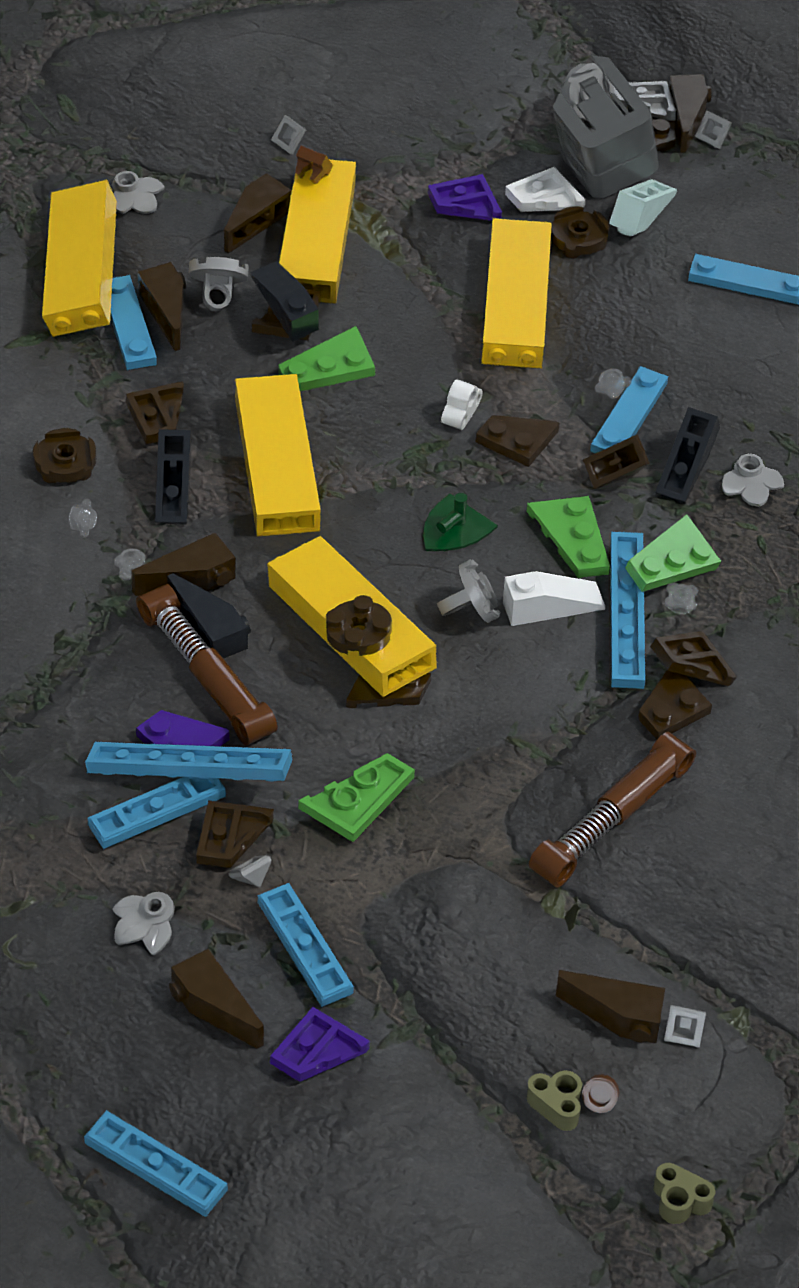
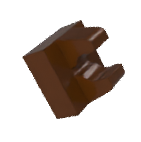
[295,146,333,184]

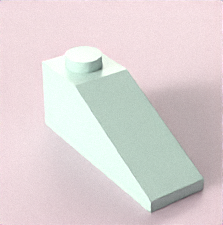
[609,179,677,236]

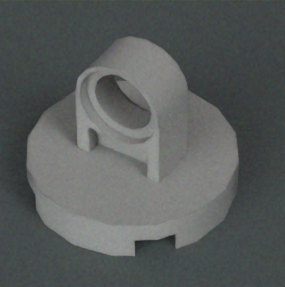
[560,63,614,120]
[189,257,249,312]

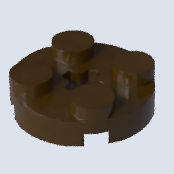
[551,206,609,258]
[33,428,97,483]
[326,595,392,656]

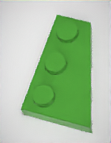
[278,326,375,391]
[526,496,610,578]
[625,514,721,592]
[298,753,415,842]

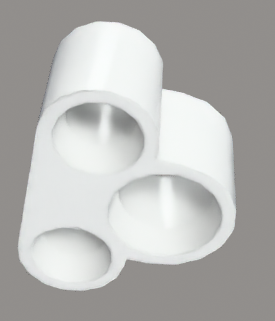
[441,379,482,430]

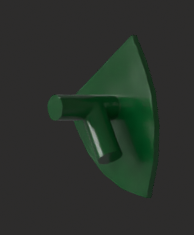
[423,493,498,551]

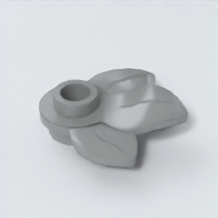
[112,171,164,214]
[722,454,784,507]
[113,892,175,955]

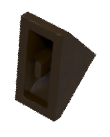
[583,435,650,489]

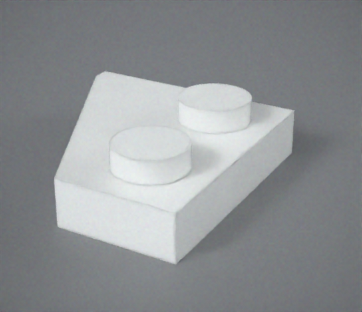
[505,167,585,212]

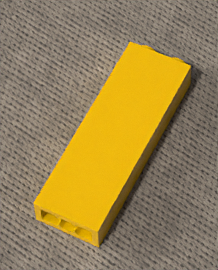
[279,160,356,304]
[42,180,117,337]
[481,218,552,368]
[235,374,321,536]
[267,536,437,697]

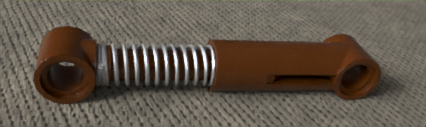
[136,584,278,746]
[528,732,696,888]

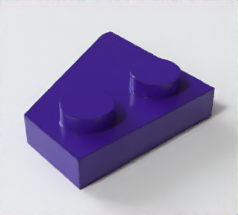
[428,174,502,221]
[136,710,229,747]
[270,1007,370,1082]

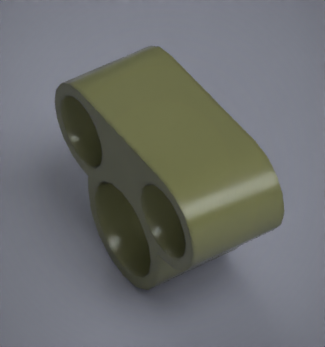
[526,1070,582,1131]
[653,1163,715,1224]

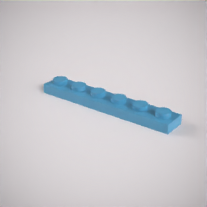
[610,532,645,689]
[85,742,292,782]

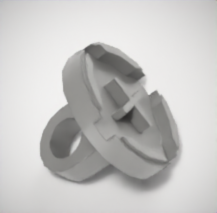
[437,559,500,623]

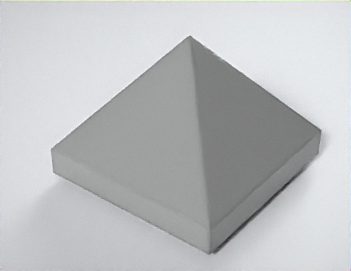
[695,111,732,149]
[271,115,306,155]
[228,855,272,888]
[664,1005,706,1048]

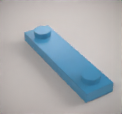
[688,254,799,305]
[110,275,157,370]
[590,366,668,454]
[87,777,226,849]
[257,883,354,1007]
[84,1110,228,1217]

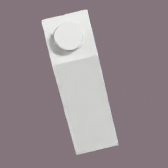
[503,571,605,626]

